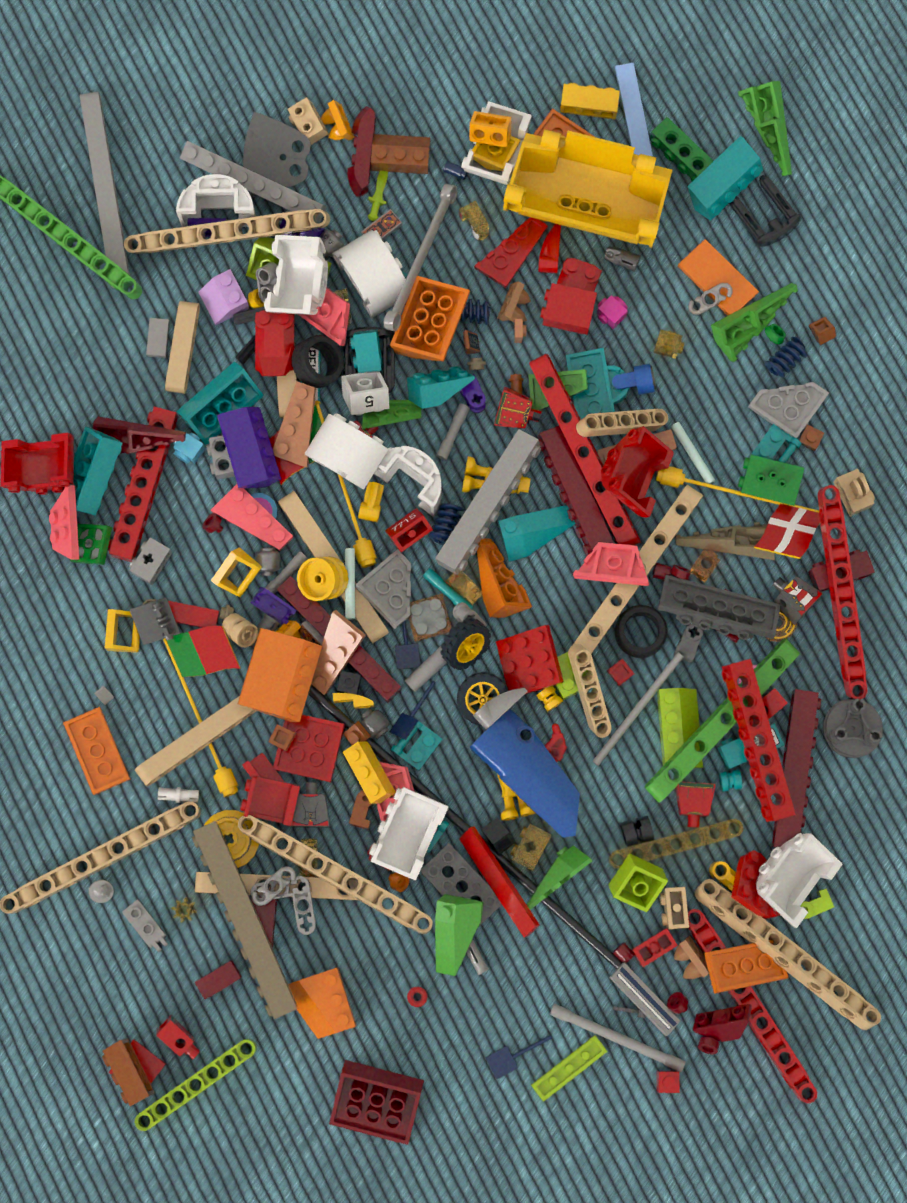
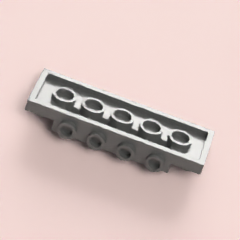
[658,575,780,640]

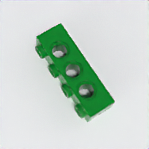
[650,117,713,182]

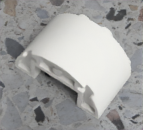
[461,101,532,185]
[176,174,256,227]
[332,230,406,319]
[264,235,328,315]
[305,413,388,490]
[374,446,442,517]
[369,787,448,881]
[756,833,843,928]

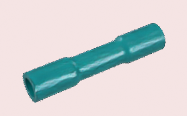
[423,568,474,610]

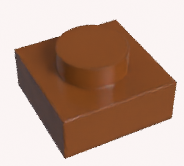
[799,425,824,451]
[343,721,371,745]
[268,724,296,751]

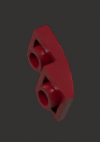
[194,960,242,1000]

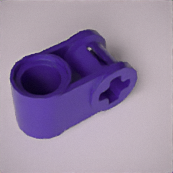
[459,374,486,413]

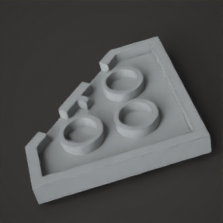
[748,382,829,438]
[355,549,411,629]

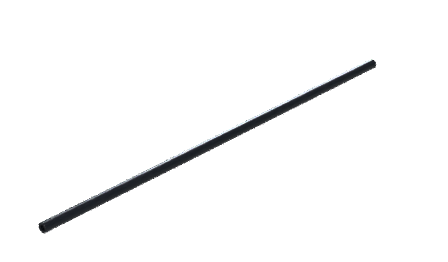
[308,684,623,969]

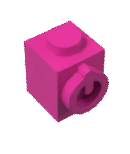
[597,295,628,329]

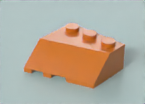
[288,967,357,1039]

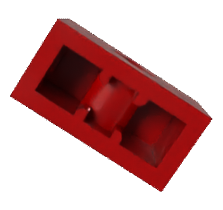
[631,928,678,967]

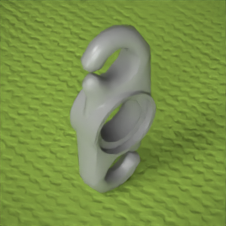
[688,283,733,315]
[252,866,296,906]

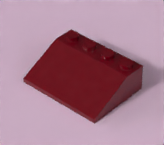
[329,1060,424,1145]

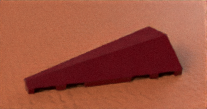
[93,416,186,454]

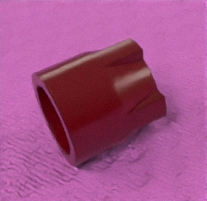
[652,563,672,580]
[613,942,635,964]

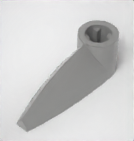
[472,688,528,730]

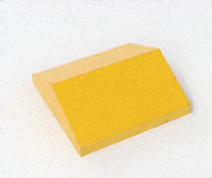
[472,136,521,171]

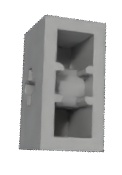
[129,537,173,585]

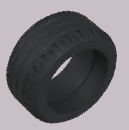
[292,335,344,388]
[615,605,668,658]

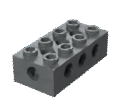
[420,843,502,926]

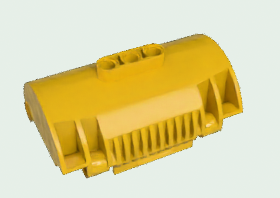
[503,129,672,248]

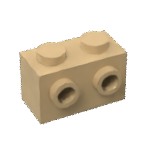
[288,97,329,145]
[660,887,689,930]

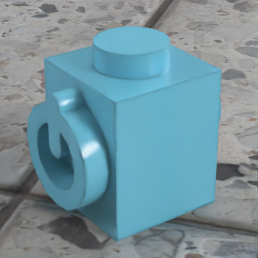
[173,433,206,464]

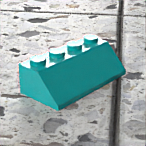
[687,136,763,221]
[176,361,264,445]
[60,426,122,515]

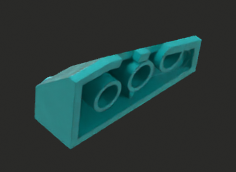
[498,505,575,562]

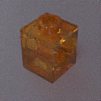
[690,549,720,582]

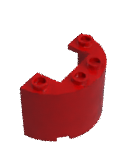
[601,426,674,518]
[0,433,74,495]

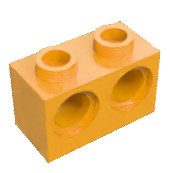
[470,111,511,147]

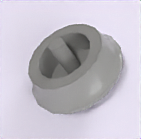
[89,880,114,903]

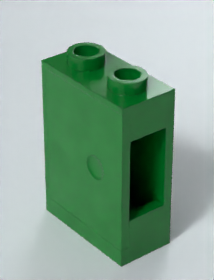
[738,453,805,506]

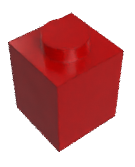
[656,1071,680,1093]

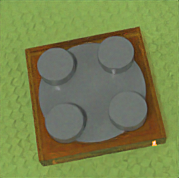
[408,594,452,642]

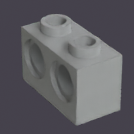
[206,435,235,480]

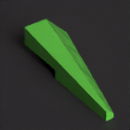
[738,81,792,176]
[711,283,798,362]

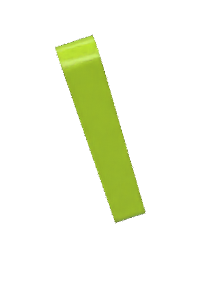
[135,1039,257,1131]

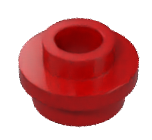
[407,987,427,1007]

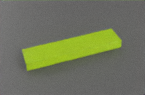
[531,1035,608,1102]

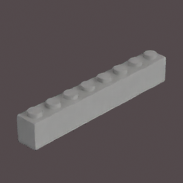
[180,141,327,224]
[435,429,541,575]

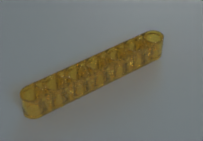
[608,819,743,869]

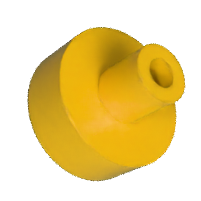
[247,289,264,309]

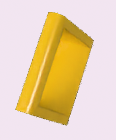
[211,547,262,597]
[105,609,140,652]

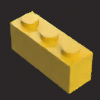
[560,83,620,120]
[343,741,396,804]

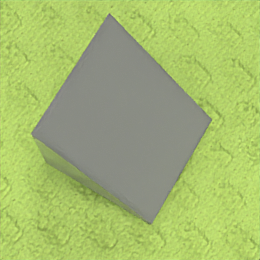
[94,685,114,705]

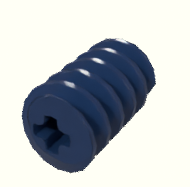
[461,298,491,325]
[765,337,807,378]
[429,503,464,545]

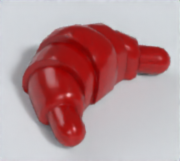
[544,723,567,762]

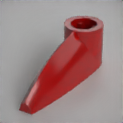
[538,224,561,273]

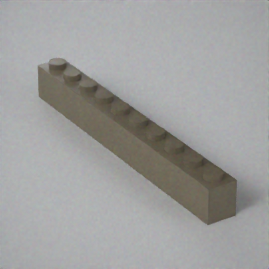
[192,821,298,1019]

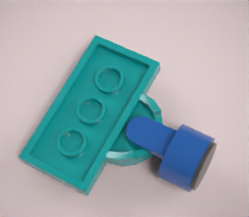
[566,348,657,427]

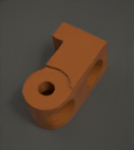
[349,790,373,830]

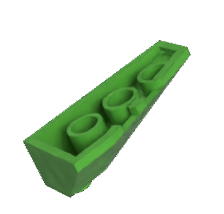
[526,845,592,910]
[435,894,483,976]

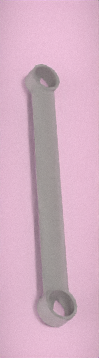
[383,184,457,331]

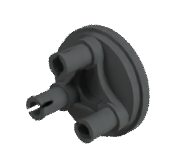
[823,699,883,758]

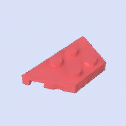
[298,288,350,346]
[49,485,79,560]
[573,542,649,586]
[376,762,414,821]

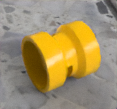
[536,686,563,712]

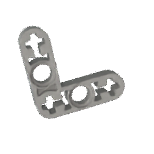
[251,876,316,935]

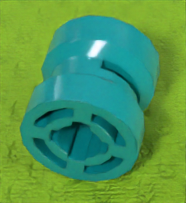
[719,769,743,792]

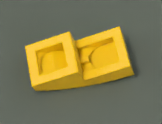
[333,693,374,709]

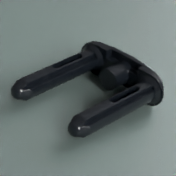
[729,175,801,247]
[345,326,395,393]

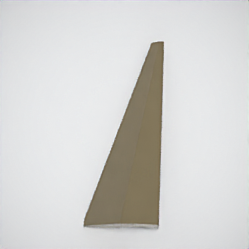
[676,522,776,560]

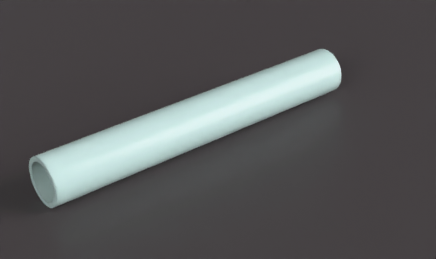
[671,422,715,484]
[345,548,355,620]

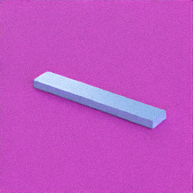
[615,63,653,156]

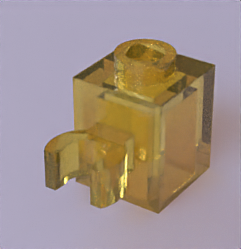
[654,329,684,359]

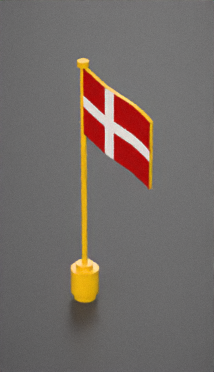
[656,466,820,559]

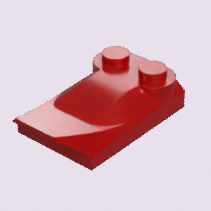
[556,258,602,292]
[255,310,295,376]

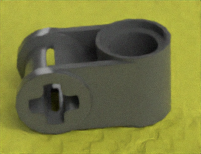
[673,624,703,663]

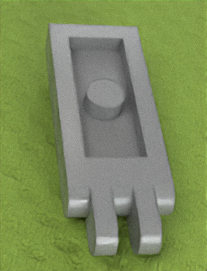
[122,899,168,952]

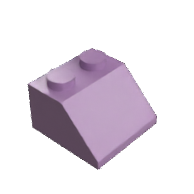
[198,269,250,326]

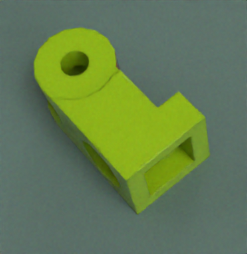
[800,888,834,919]

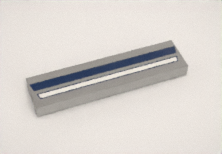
[609,963,680,1036]

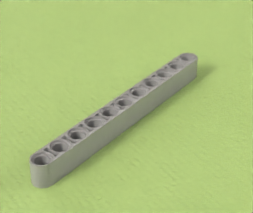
[80,91,130,289]

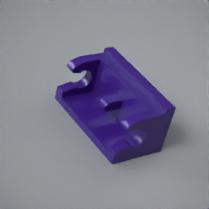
[250,587,297,625]

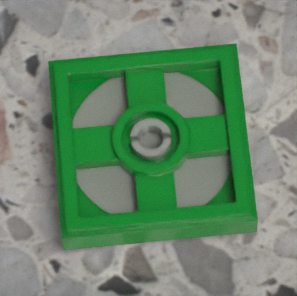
[70,523,112,565]

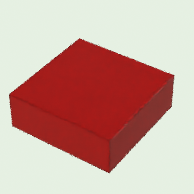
[607,658,635,686]

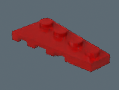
[474,217,548,288]

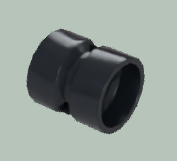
[620,815,654,848]

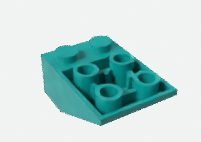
[407,366,475,409]

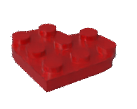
[731,850,780,919]

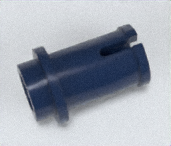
[443,161,468,180]

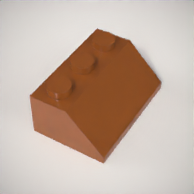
[371,134,431,174]
[102,1038,155,1106]

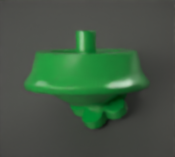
[765,324,786,345]

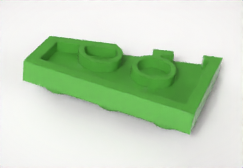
[529,369,588,411]
[362,400,422,429]

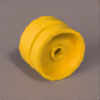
[297,556,348,601]

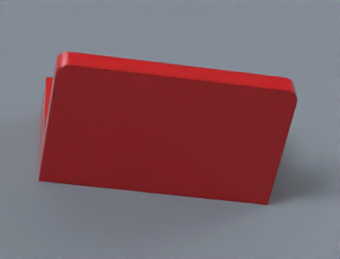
[242,753,284,782]

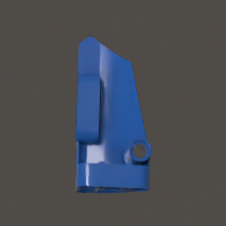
[470,709,580,838]

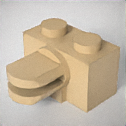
[833,469,875,516]

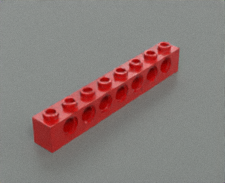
[108,406,179,562]
[722,659,796,822]

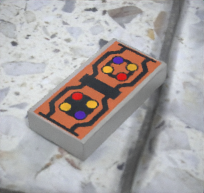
[361,209,402,241]
[298,620,324,645]

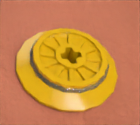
[204,810,259,868]

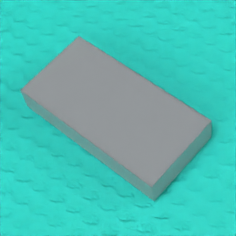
[146,318,170,358]

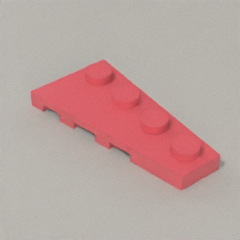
[210,484,294,551]

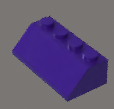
[217,407,281,488]

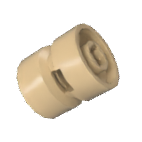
[222,613,258,648]

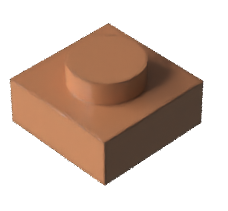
[514,319,526,343]

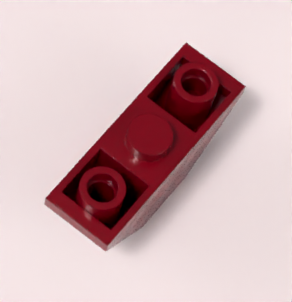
[693,1004,752,1042]

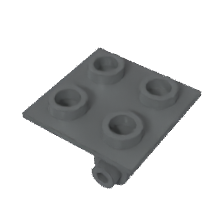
[129,597,180,645]

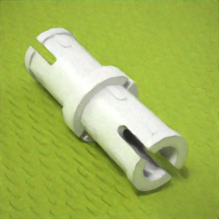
[158,787,199,803]

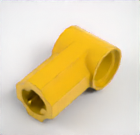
[358,482,384,523]
[709,861,736,891]

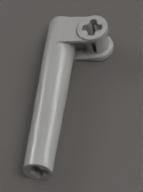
[404,602,487,692]

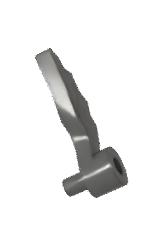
[613,1006,646,1018]

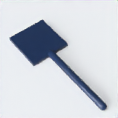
[395,620,420,669]
[390,681,436,740]
[485,1035,552,1079]

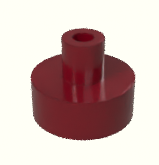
[202,513,223,533]
[671,565,691,580]
[667,992,688,1014]
[698,1037,720,1054]

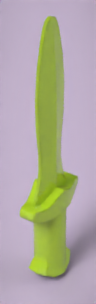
[367,171,388,221]

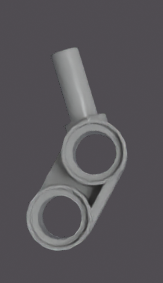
[256,262,278,302]

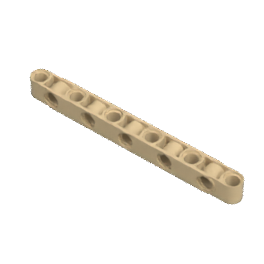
[124,209,330,254]
[572,484,703,658]
[0,801,201,914]
[238,815,433,934]
[695,879,881,1030]

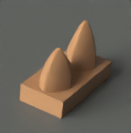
[497,281,531,322]
[674,935,709,979]

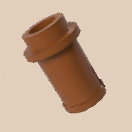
[509,374,524,394]

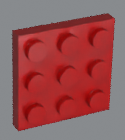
[496,625,564,695]
[273,715,345,783]

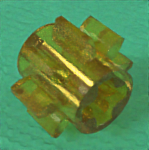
[171,898,197,923]

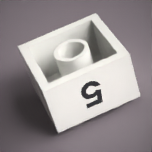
[341,371,389,415]

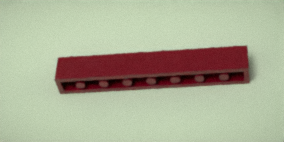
[537,426,614,556]
[277,576,402,703]
[771,689,821,848]

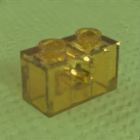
[510,824,551,872]

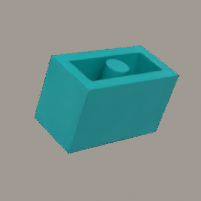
[350,329,383,373]

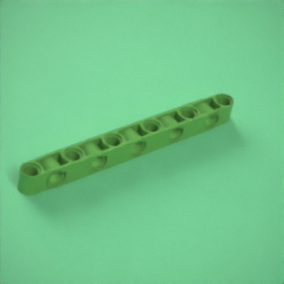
[0,175,142,299]
[644,638,800,802]

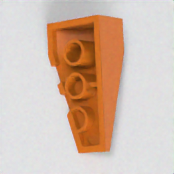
[477,538,532,618]

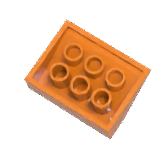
[390,276,470,362]
[238,628,322,722]

